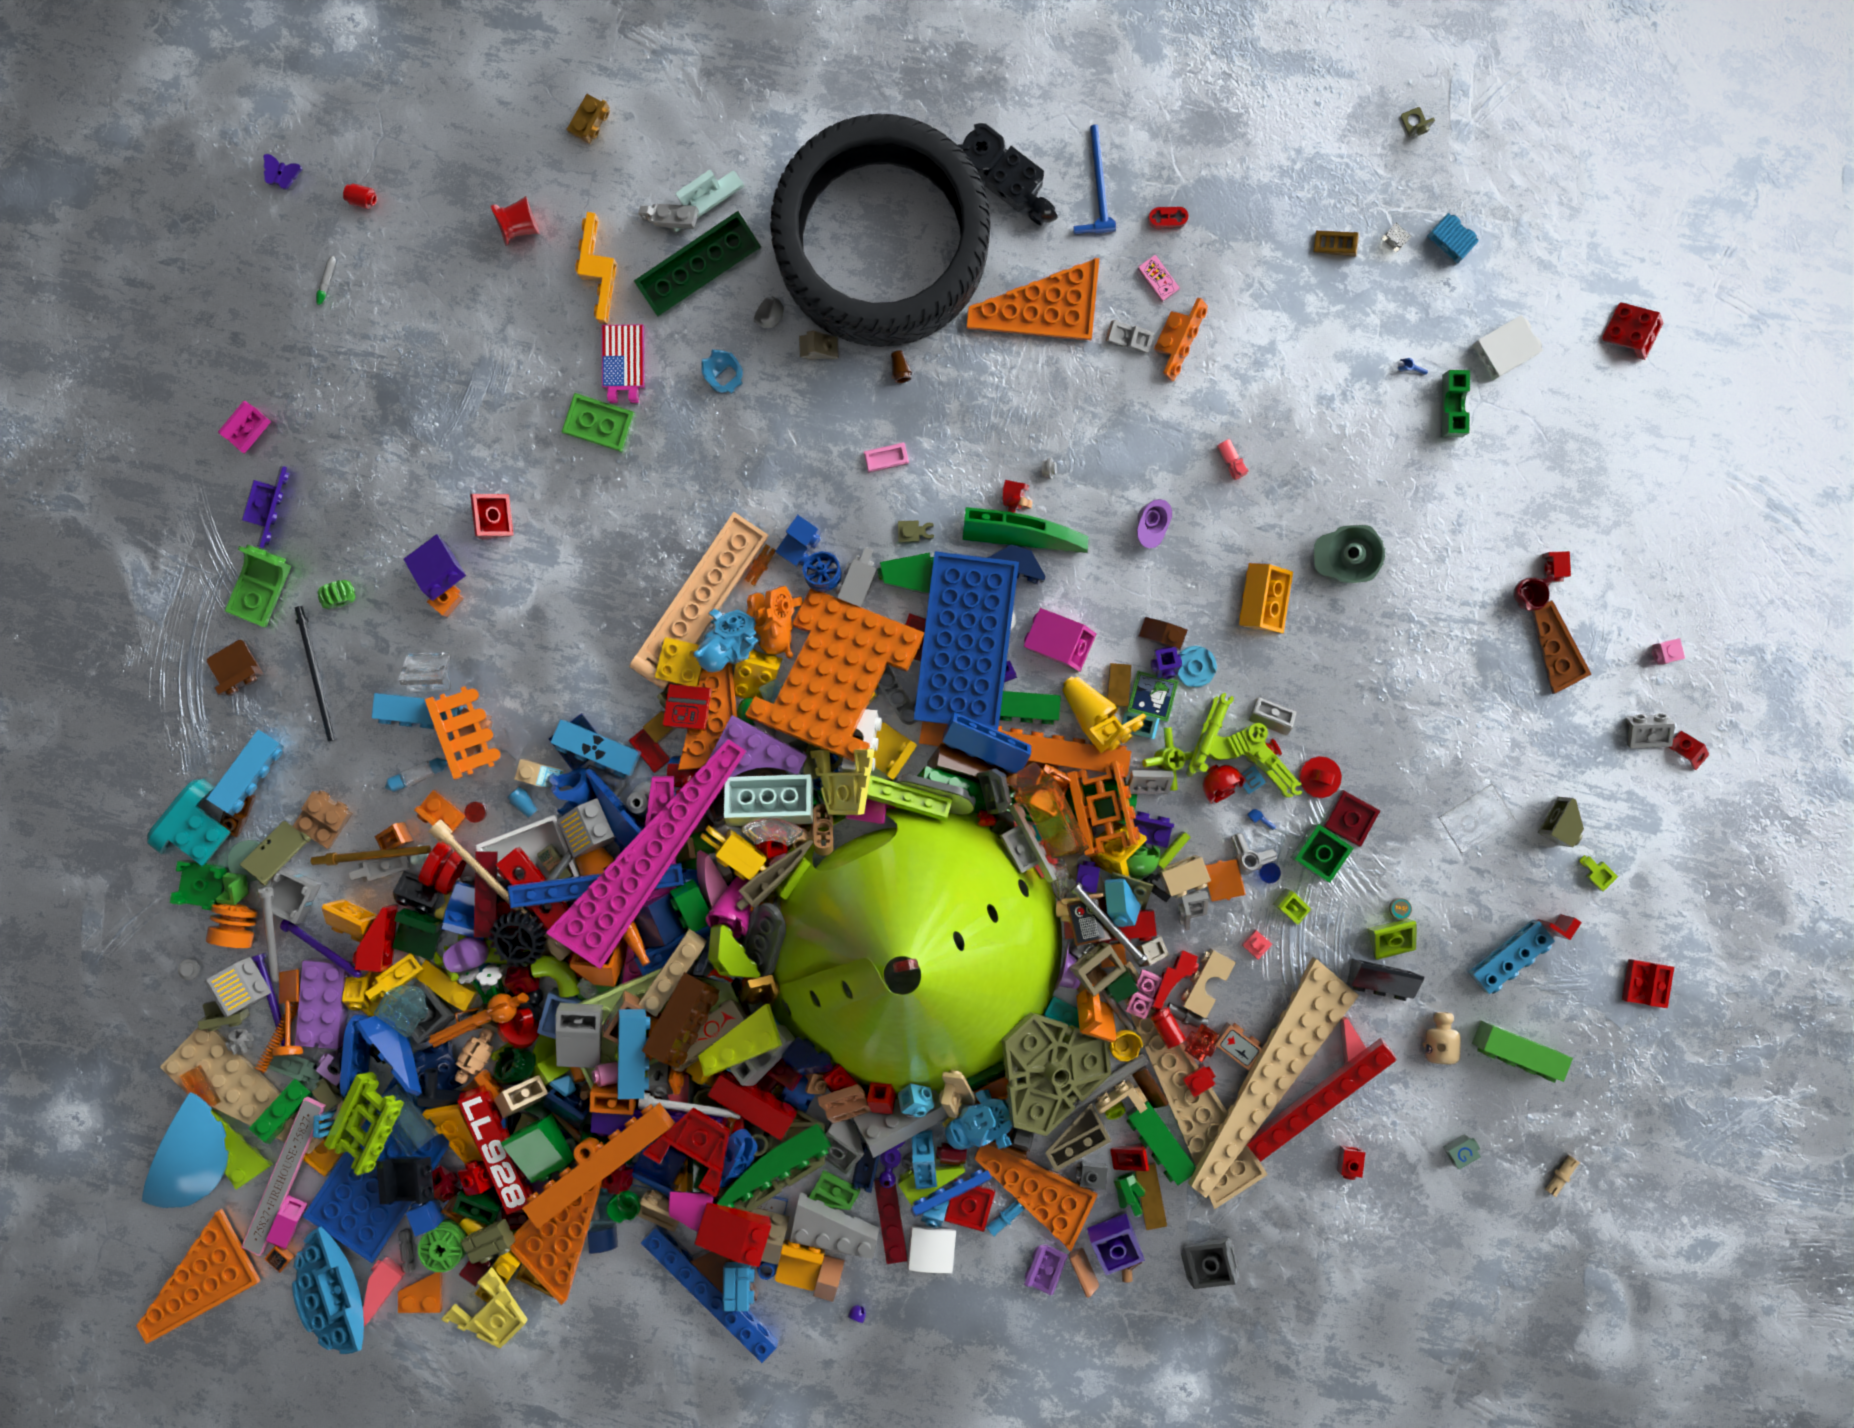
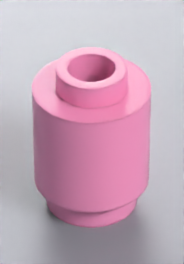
[592,1061,618,1087]

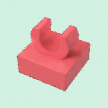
[1242,929,1272,960]

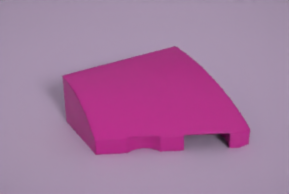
[669,1192,714,1232]

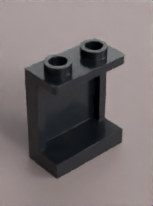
[376,1157,434,1204]

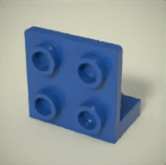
[441,881,484,940]

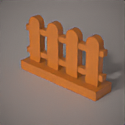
[425,686,501,780]

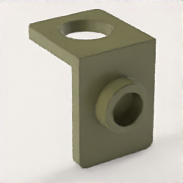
[1401,107,1435,137]

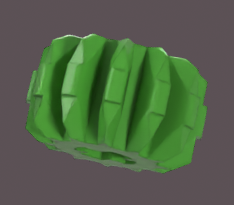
[317,580,356,609]

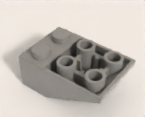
[555,1003,603,1068]

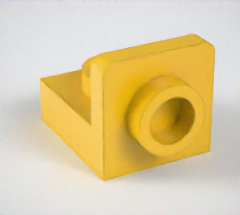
[342,977,369,1011]

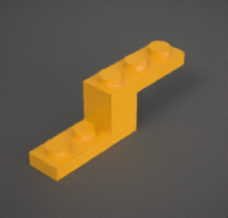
[575,212,617,325]

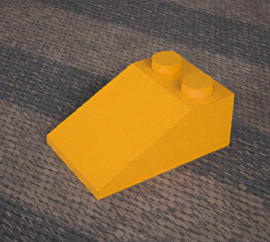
[322,899,377,942]

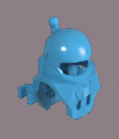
[694,608,758,673]
[945,1089,1012,1150]

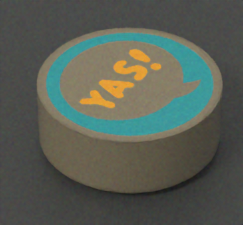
[1389,898,1412,919]

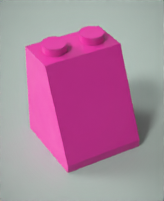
[1024,608,1097,672]

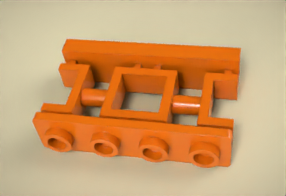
[1067,761,1140,857]

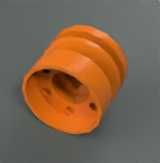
[206,904,259,948]

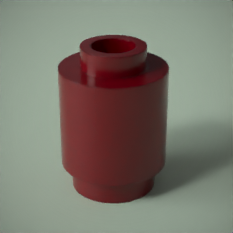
[936,1142,967,1166]

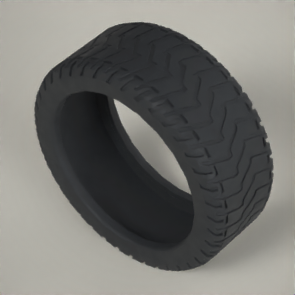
[770,113,991,347]

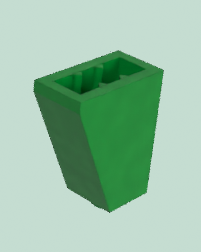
[877,552,933,595]

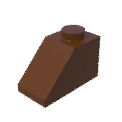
[1138,617,1188,651]

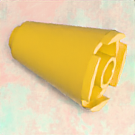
[1062,677,1118,733]

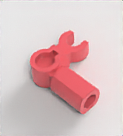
[1217,439,1249,480]

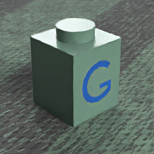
[1443,1134,1481,1170]

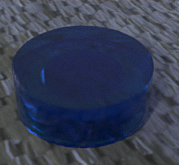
[1259,862,1281,883]

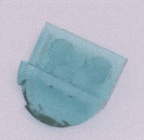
[373,985,428,1038]

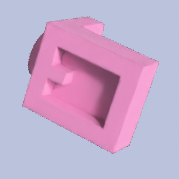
[1652,638,1685,665]

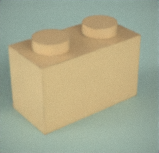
[494,1075,548,1119]

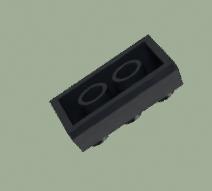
[1347,958,1424,1001]

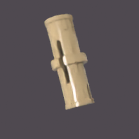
[1545,1155,1580,1197]

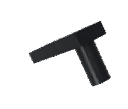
[418,1068,466,1107]

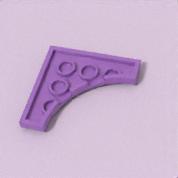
[709,715,808,777]

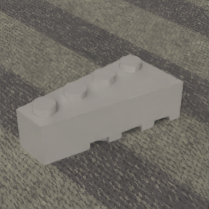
[852,1090,948,1158]
[790,1192,879,1259]

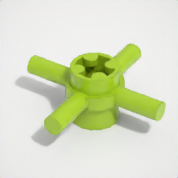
[1142,727,1193,791]

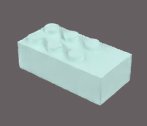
[724,774,813,826]

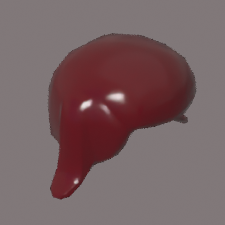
[1513,576,1554,611]

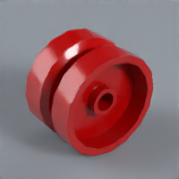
[418,842,467,895]

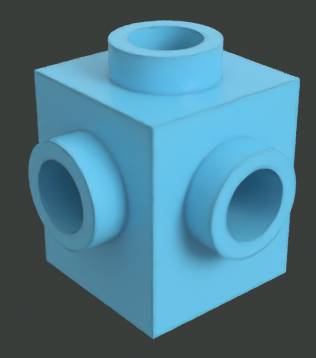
[898,1083,934,1117]

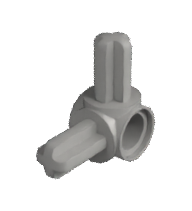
[1231,833,1277,875]

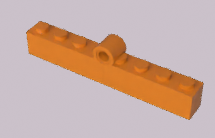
[522,1102,675,1229]

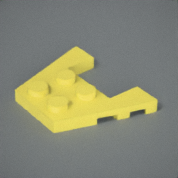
[810,749,874,815]
[441,1267,528,1348]

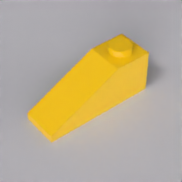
[415,959,479,1012]

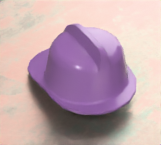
[1137,499,1172,548]
[1054,941,1080,990]

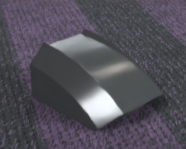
[977,769,1012,814]
[393,982,455,1044]
[1181,1237,1239,1289]

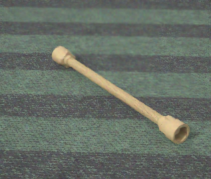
[428,819,571,961]

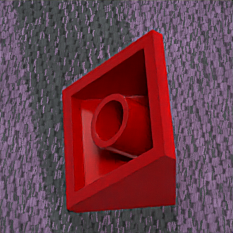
[470,494,514,540]

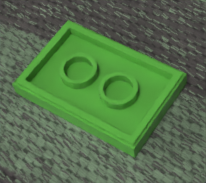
[562,393,635,452]

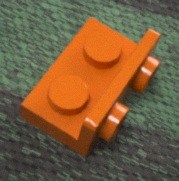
[414,790,467,834]

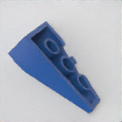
[586,768,645,848]
[355,1012,422,1096]

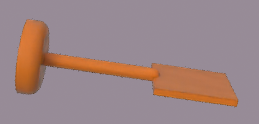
[272,969,303,1056]

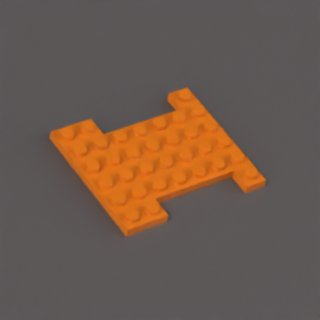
[745,588,924,762]

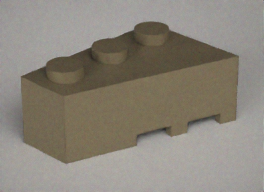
[1045,1103,1112,1172]

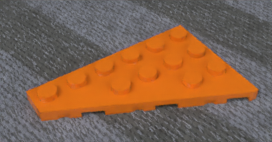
[967,258,1100,341]
[510,1180,603,1305]
[136,1209,261,1344]

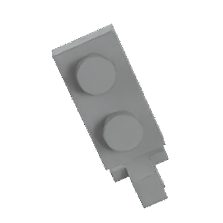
[638,204,699,229]
[349,856,410,882]

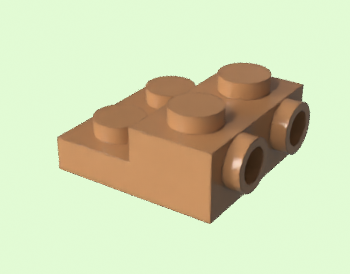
[292,790,353,849]

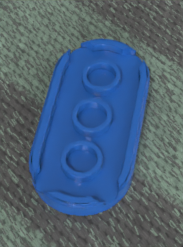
[340,1014,370,1098]

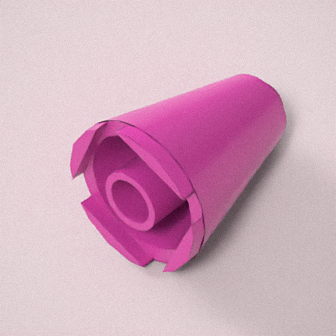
[706,877,751,938]

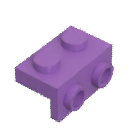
[1024,1244,1068,1295]

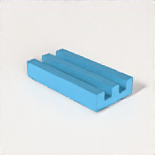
[313,1109,337,1138]

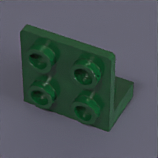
[392,908,443,960]

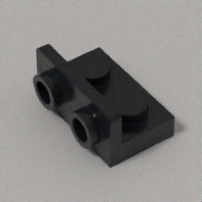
[393,871,441,915]

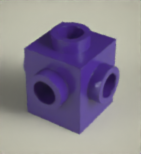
[1150,647,1182,679]

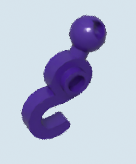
[879,1140,906,1188]

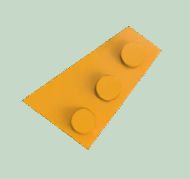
[422,1104,483,1164]

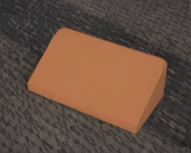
[1069,1248,1099,1298]

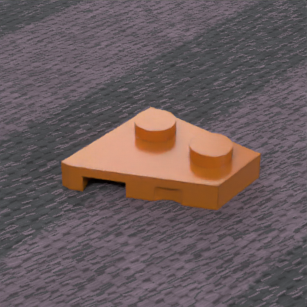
[398,1272,442,1313]

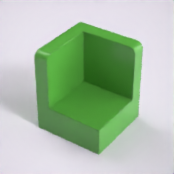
[216,873,249,905]

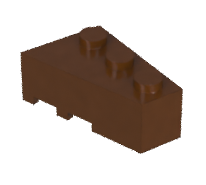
[690,1249,759,1301]

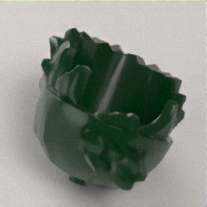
[493,1047,536,1085]

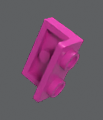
[218,401,271,454]

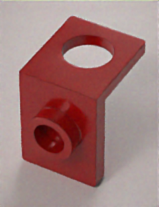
[1669,731,1709,770]

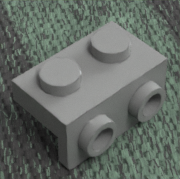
[1178,890,1209,931]

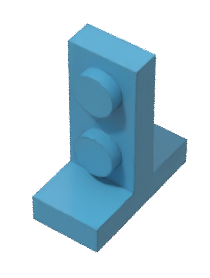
[912,1130,937,1189]

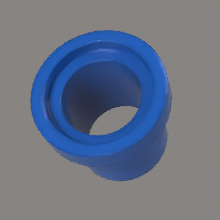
[757,1261,778,1280]

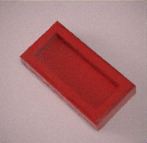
[628,728,670,773]

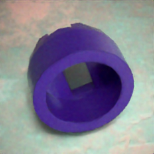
[848,1305,866,1323]

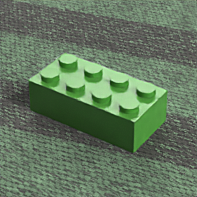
[1472,1021,1573,1083]

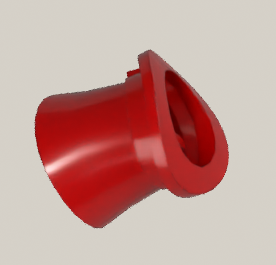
[490,196,540,246]

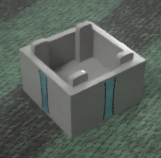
[258,866,322,924]

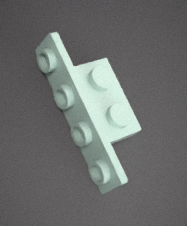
[673,170,744,232]

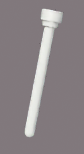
[638,1092,741,1119]

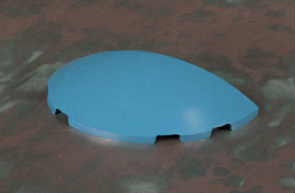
[142,1092,229,1208]
[292,1227,364,1354]

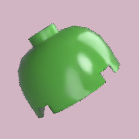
[1126,843,1160,879]

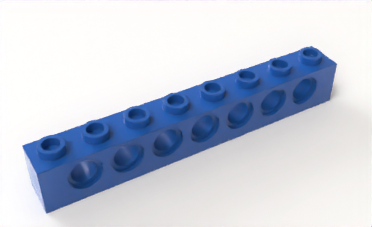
[641,1224,779,1363]

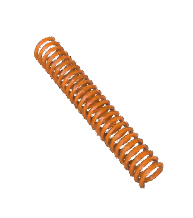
[254,1001,299,1074]

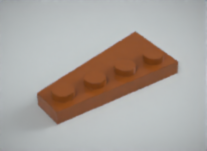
[1532,600,1592,694]

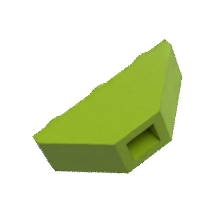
[708,924,761,978]

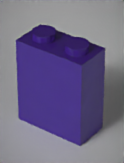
[403,534,466,601]

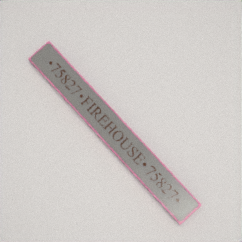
[241,1097,326,1256]

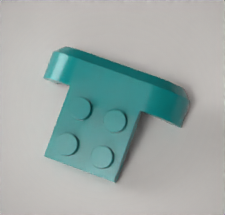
[147,779,231,866]

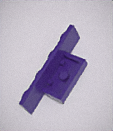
[242,466,289,548]

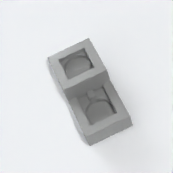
[1105,320,1154,353]

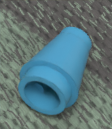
[507,786,538,818]

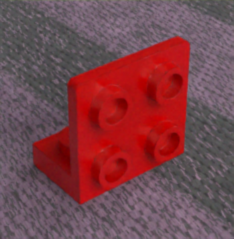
[1602,302,1664,360]

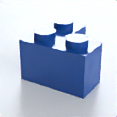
[775,514,822,568]

